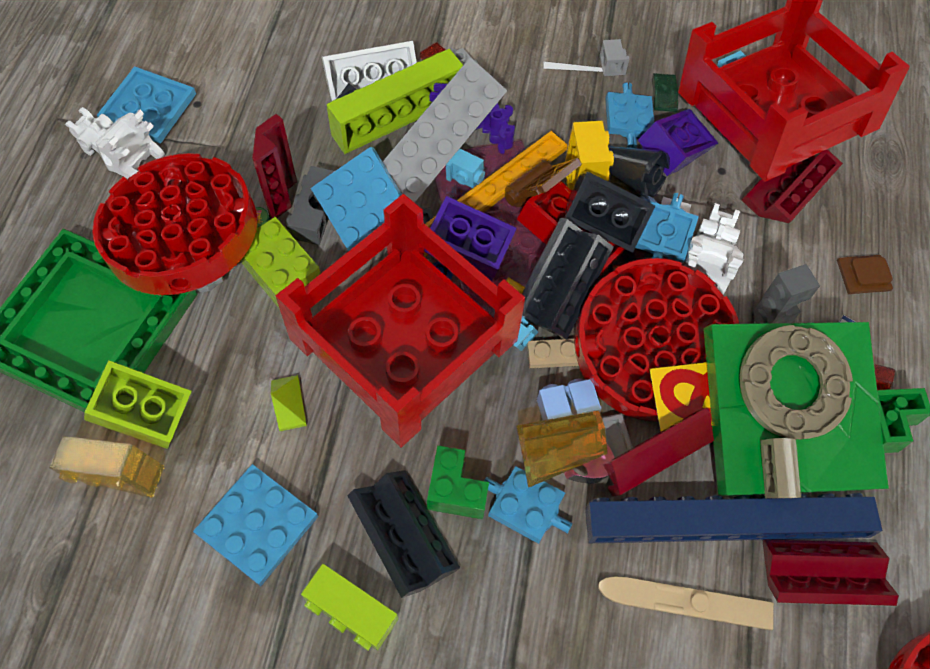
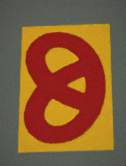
[650,362,712,431]

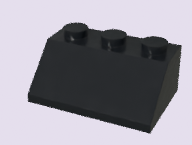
[564,171,655,253]

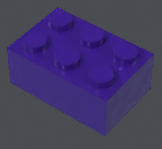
[424,196,517,282]

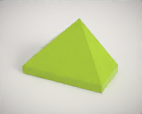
[271,375,307,431]

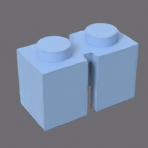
[537,379,601,430]

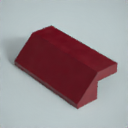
[252,114,297,219]
[741,149,843,223]
[603,407,714,497]
[763,539,899,606]

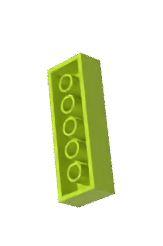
[326,48,463,154]

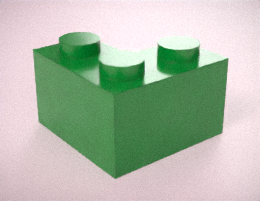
[877,388,930,453]
[427,445,489,519]

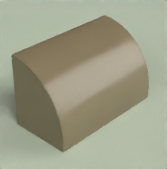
[760,438,801,498]

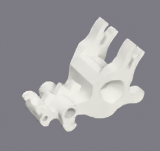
[65,107,165,179]
[682,203,744,294]

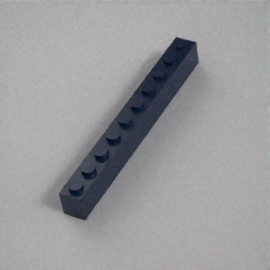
[585,493,883,544]

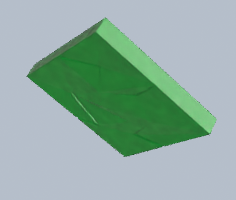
[0,228,198,412]
[704,322,889,496]

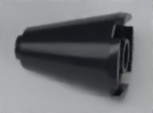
[609,146,670,198]

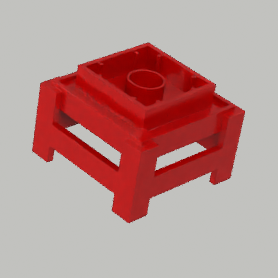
[678,0,910,182]
[275,194,525,448]

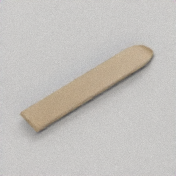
[598,577,774,631]

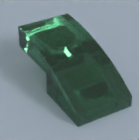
[652,73,678,112]

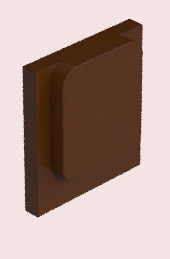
[837,255,893,294]

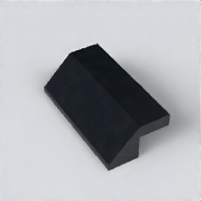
[522,218,614,340]
[347,470,460,598]

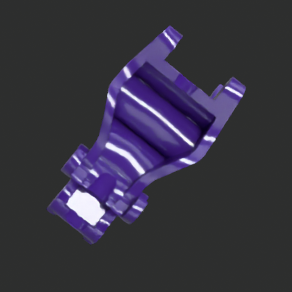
[429,83,515,154]

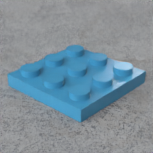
[97,66,196,144]
[311,147,402,251]
[193,464,319,586]

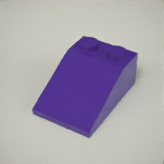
[638,109,718,176]

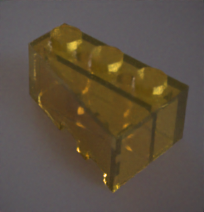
[516,411,608,488]
[49,436,165,498]

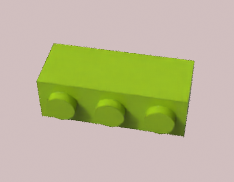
[301,564,398,651]

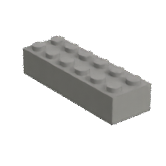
[383,57,507,203]

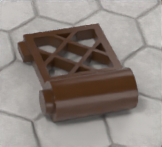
[505,158,582,207]

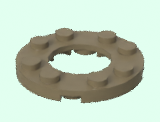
[740,325,853,440]

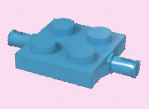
[606,82,654,148]
[635,193,699,263]
[484,466,573,544]

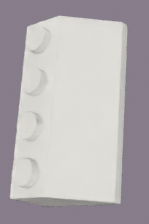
[322,41,417,101]

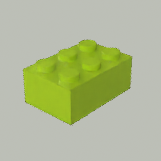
[240,217,321,308]
[84,360,192,449]

